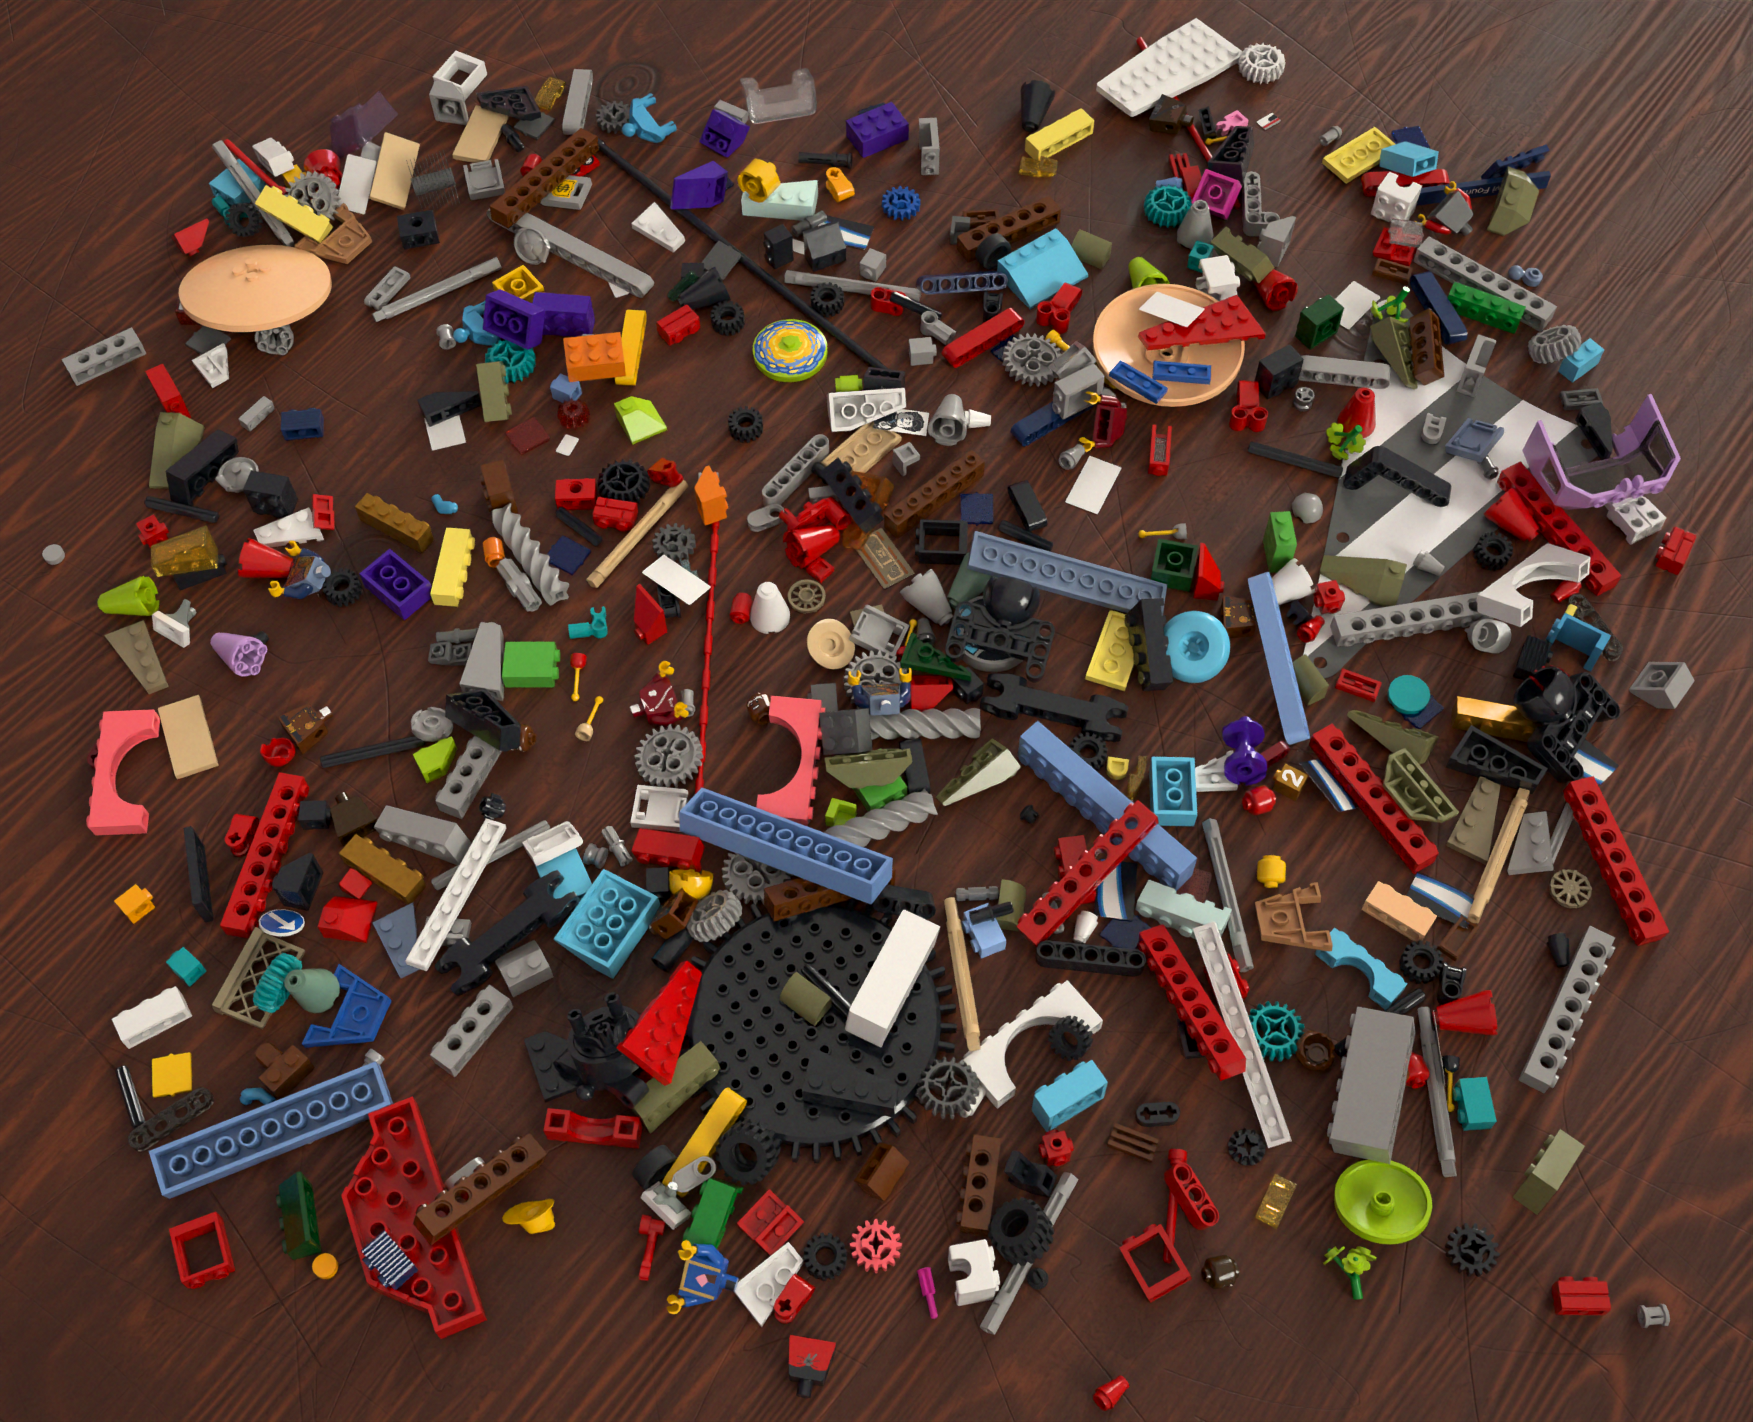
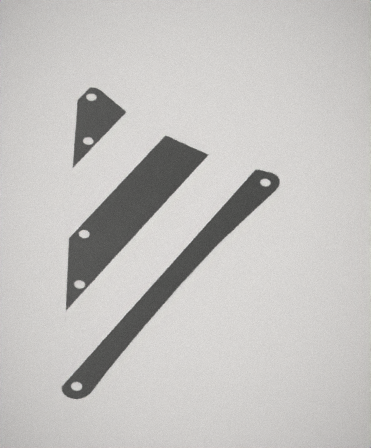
[1303,300,1598,678]

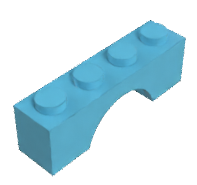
[1315,928,1407,1010]

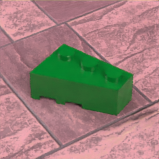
[683,1178,743,1249]

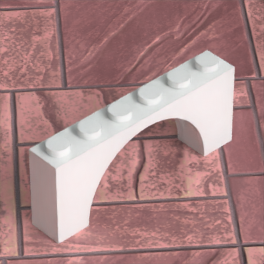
[1476,543,1590,627]
[963,980,1103,1109]

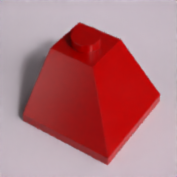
[171,219,209,256]
[1194,543,1224,601]
[634,584,667,645]
[910,675,953,712]
[318,896,378,943]

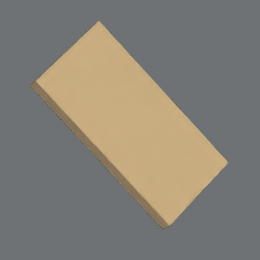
[452,105,509,163]
[369,132,420,210]
[821,421,901,482]
[158,695,219,779]

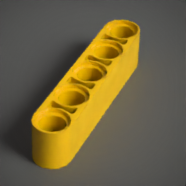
[615,310,647,386]
[662,1087,747,1198]

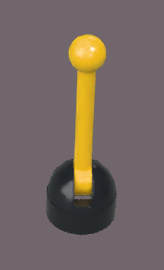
[1441,1055,1460,1112]

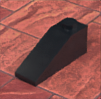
[417,391,482,427]
[1575,402,1613,460]

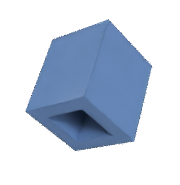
[550,373,582,407]

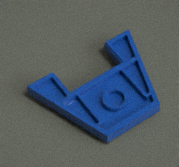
[302,964,391,1048]

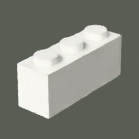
[252,138,294,177]
[112,986,192,1049]

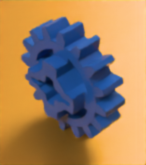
[882,186,920,221]

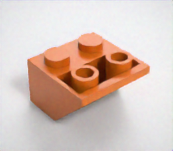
[694,465,728,526]

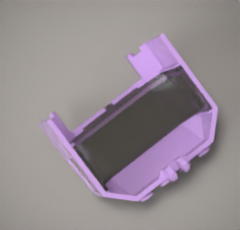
[1522,394,1681,510]

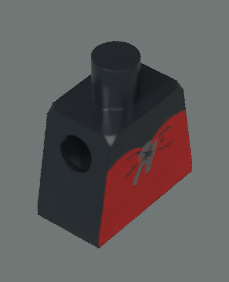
[789,1335,836,1398]

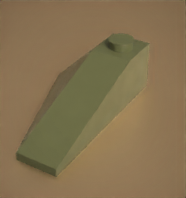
[1370,316,1418,390]

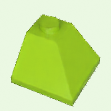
[614,396,667,444]

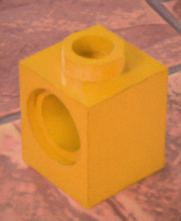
[114,884,155,924]

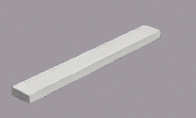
[405,818,507,971]

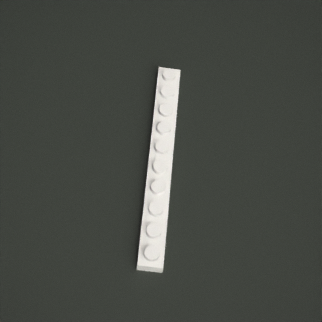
[1193,921,1292,1148]

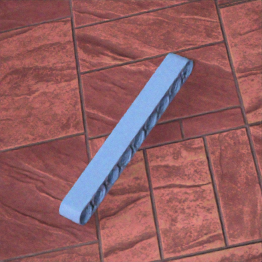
[1248,572,1310,745]

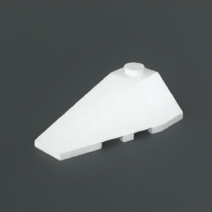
[827,388,906,432]

